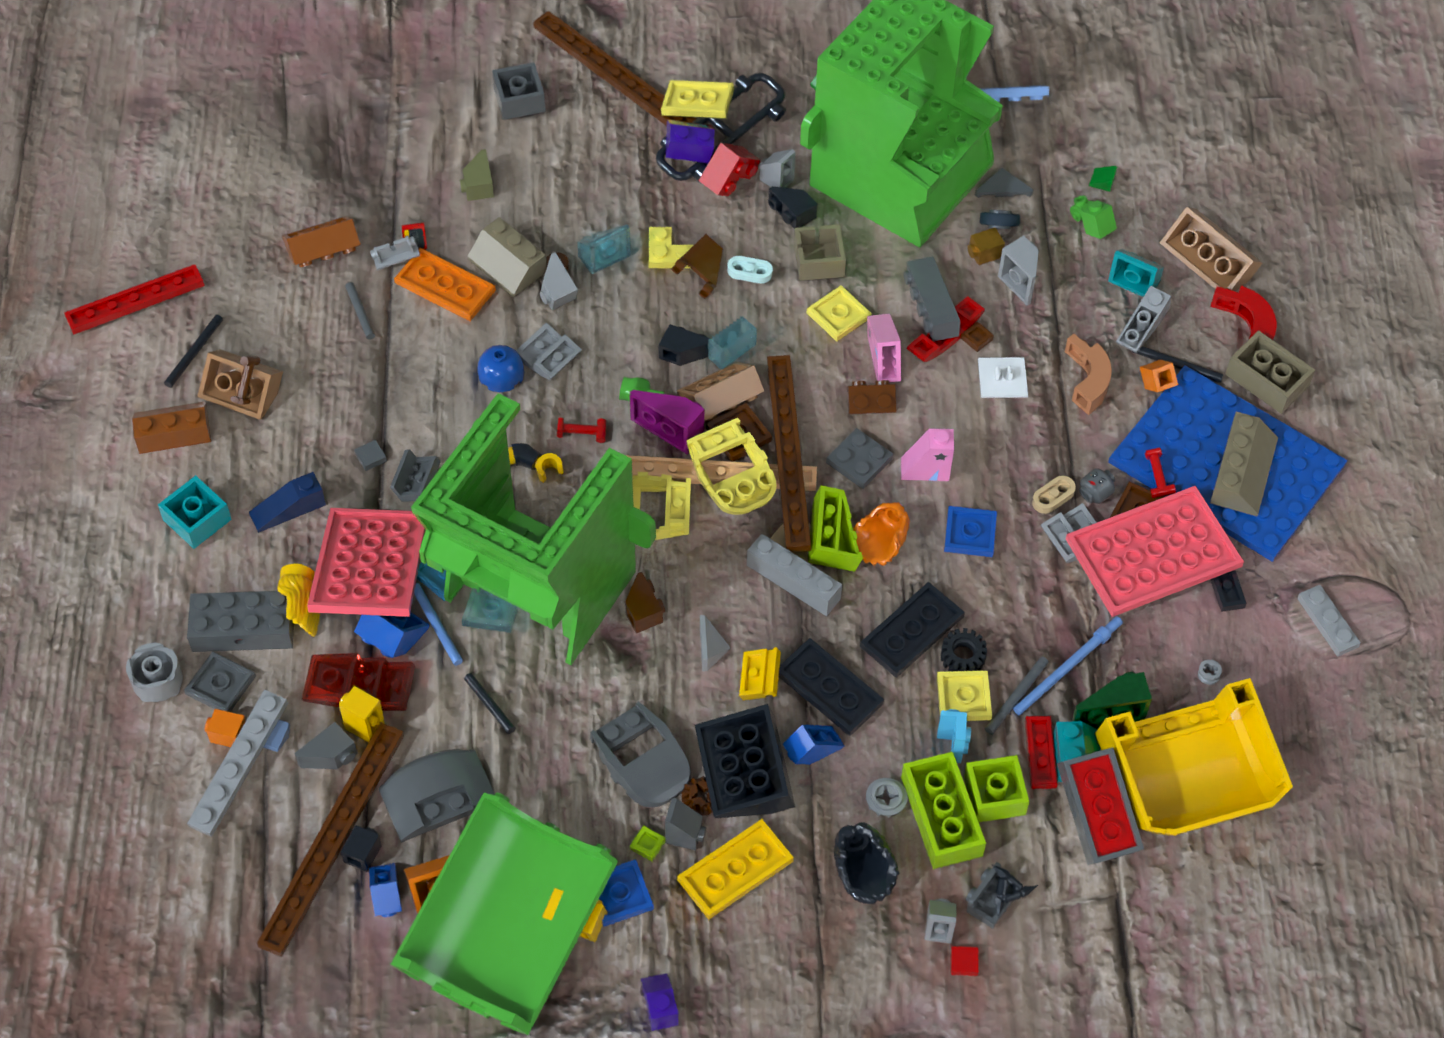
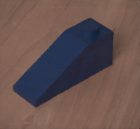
[249,472,326,533]

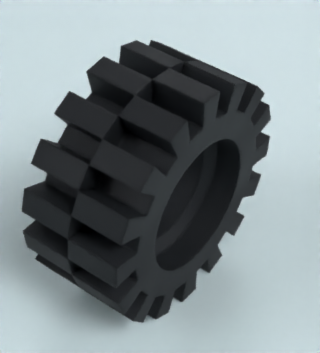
[940,628,987,672]

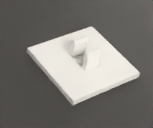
[978,357,1028,398]

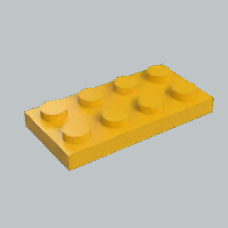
[677,819,794,920]

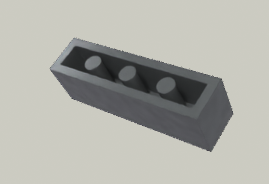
[904,256,960,341]

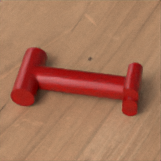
[557,417,607,443]
[1145,447,1176,498]

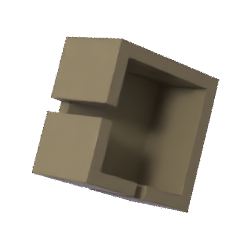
[794,224,846,281]

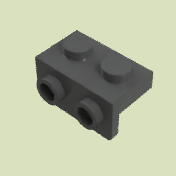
[390,449,441,502]
[966,862,1013,929]

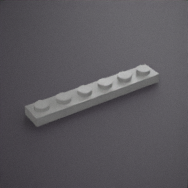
[187,689,288,837]

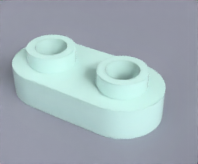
[727,256,773,283]

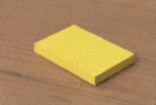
[661,80,734,118]

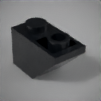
[768,186,818,229]
[658,324,713,366]

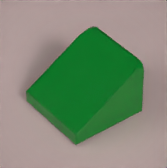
[1089,166,1118,192]

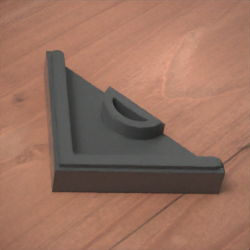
[975,168,1033,198]

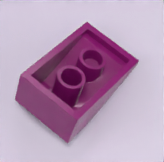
[630,390,705,455]

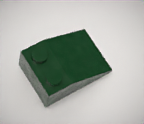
[1072,672,1152,729]

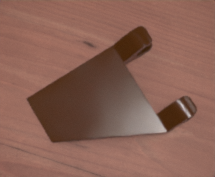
[671,234,723,299]

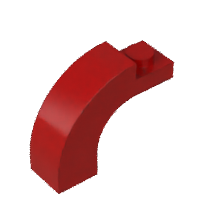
[1210,286,1277,340]

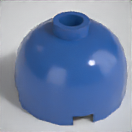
[477,345,525,393]

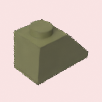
[460,149,494,201]

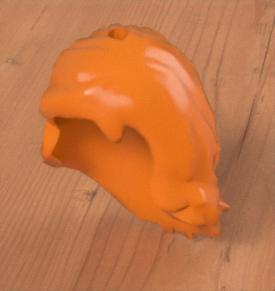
[853,502,910,566]

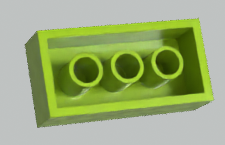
[901,752,986,869]

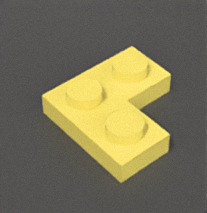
[649,227,694,268]

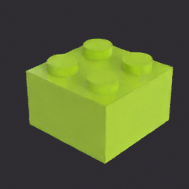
[964,755,1029,822]

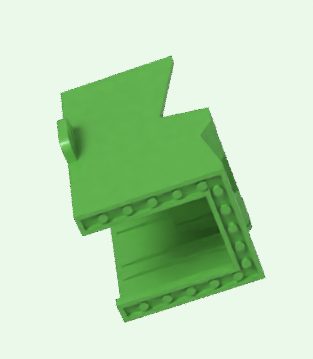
[800,0,1003,248]
[411,393,656,665]

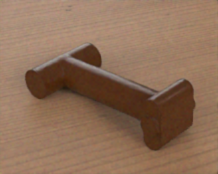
[230,356,260,405]

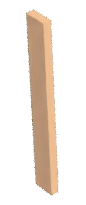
[626,455,817,491]

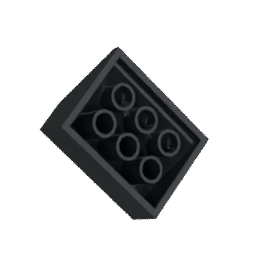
[695,704,796,819]

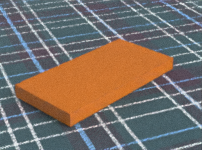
[394,248,496,321]

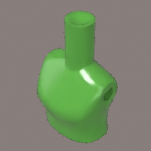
[619,376,665,402]

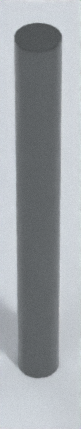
[985,656,1049,735]

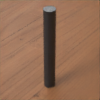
[464,673,516,734]

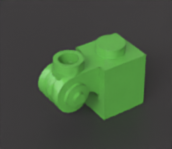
[1070,196,1117,239]

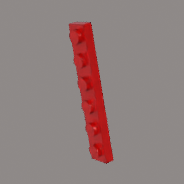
[64,264,205,335]

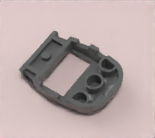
[590,702,691,807]

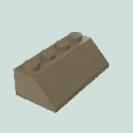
[1210,411,1278,516]

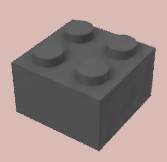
[492,62,546,120]

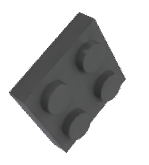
[826,428,893,489]

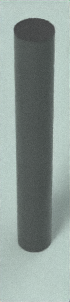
[345,282,375,340]

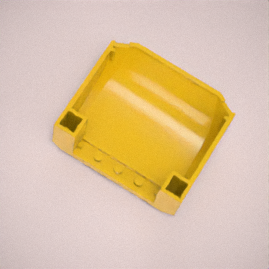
[1095,678,1293,836]

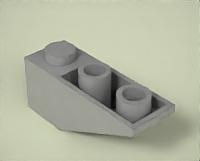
[1116,286,1171,353]

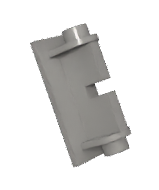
[370,236,420,270]

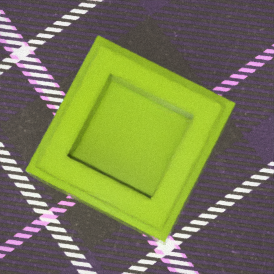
[630,825,665,862]

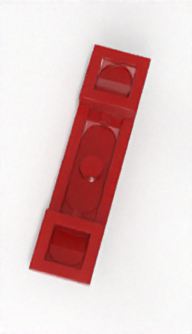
[907,296,985,362]

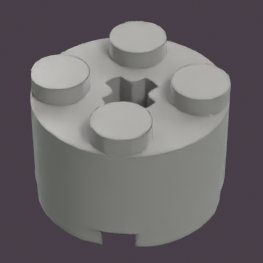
[126,643,183,702]

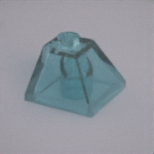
[577,224,631,274]

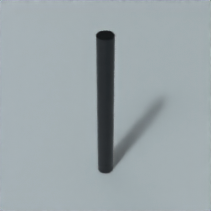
[164,314,223,388]
[1132,346,1224,383]

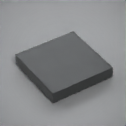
[184,651,256,712]

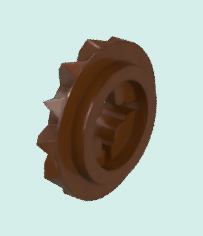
[681,776,713,816]

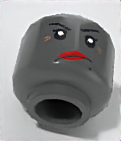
[1079,468,1115,504]

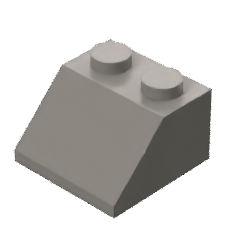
[998,236,1039,306]

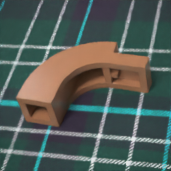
[1065,334,1112,415]

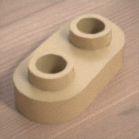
[1032,476,1076,514]

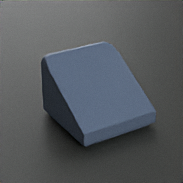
[263,720,290,752]

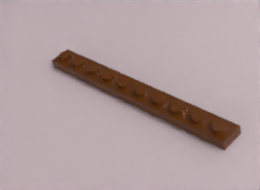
[533,11,696,126]
[767,355,811,552]
[257,722,404,957]

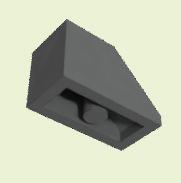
[294,722,357,769]
[665,798,706,851]

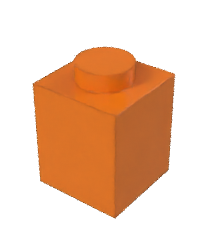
[1140,360,1178,393]
[205,709,246,747]

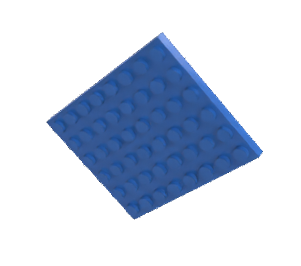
[1108,365,1348,562]

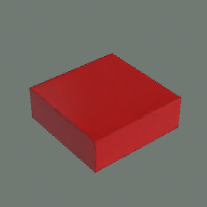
[951,946,979,976]

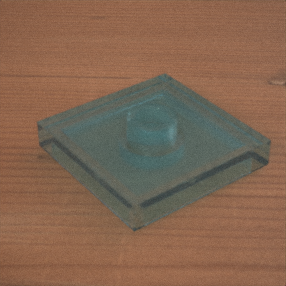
[462,588,519,633]

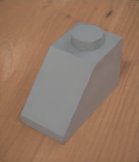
[759,149,796,188]
[540,252,578,310]
[924,899,956,944]

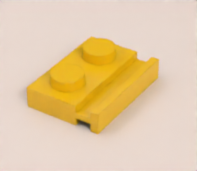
[739,647,781,701]

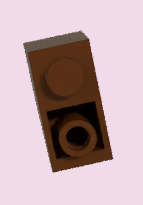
[625,572,665,634]

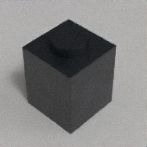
[341,825,382,872]

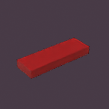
[1025,716,1058,789]

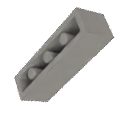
[747,534,842,616]

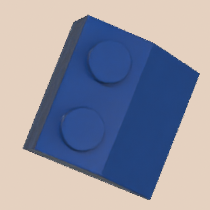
[354,612,430,658]

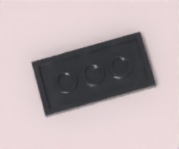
[860,582,965,678]
[779,638,885,736]

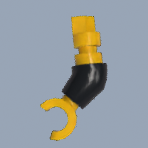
[508,443,564,483]

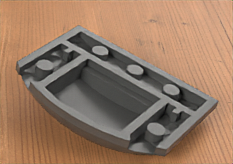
[379,749,495,843]

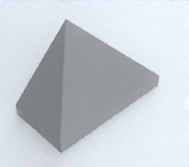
[700,615,730,671]

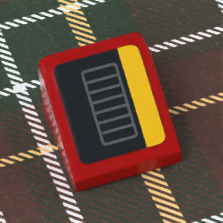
[401,223,427,250]

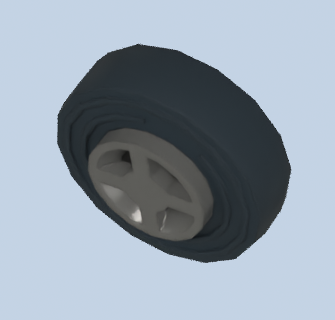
[980,210,1020,229]

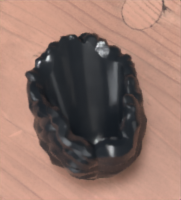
[834,822,900,904]

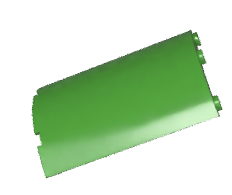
[390,792,618,1035]

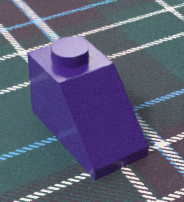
[641,973,678,1031]

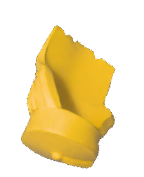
[277,563,320,637]

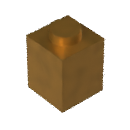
[968,227,1005,266]

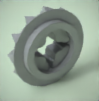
[866,778,907,818]

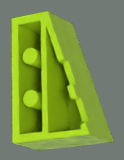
[808,485,863,572]

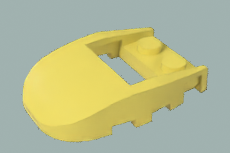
[687,418,777,515]
[632,472,691,540]

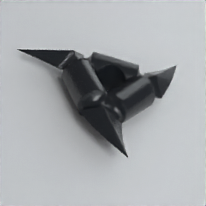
[991,864,1038,918]

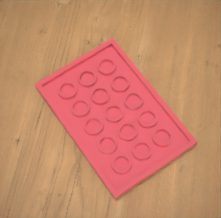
[1066,486,1244,617]
[307,508,426,617]

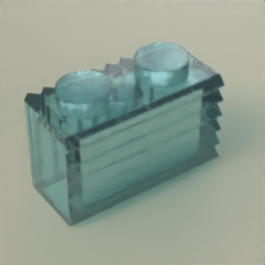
[708,316,757,369]

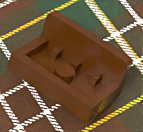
[847,380,896,415]

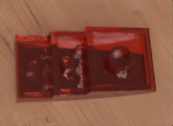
[302,653,415,711]

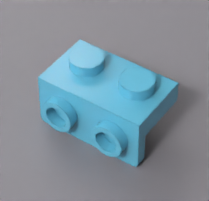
[937,709,971,763]

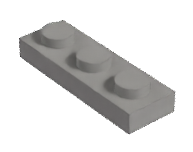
[1297,585,1361,657]

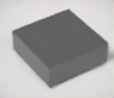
[354,440,387,471]

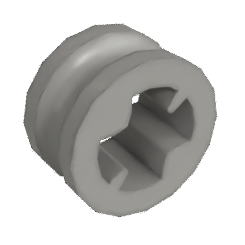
[1198,660,1222,685]

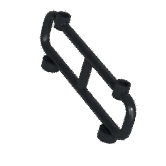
[656,73,786,183]

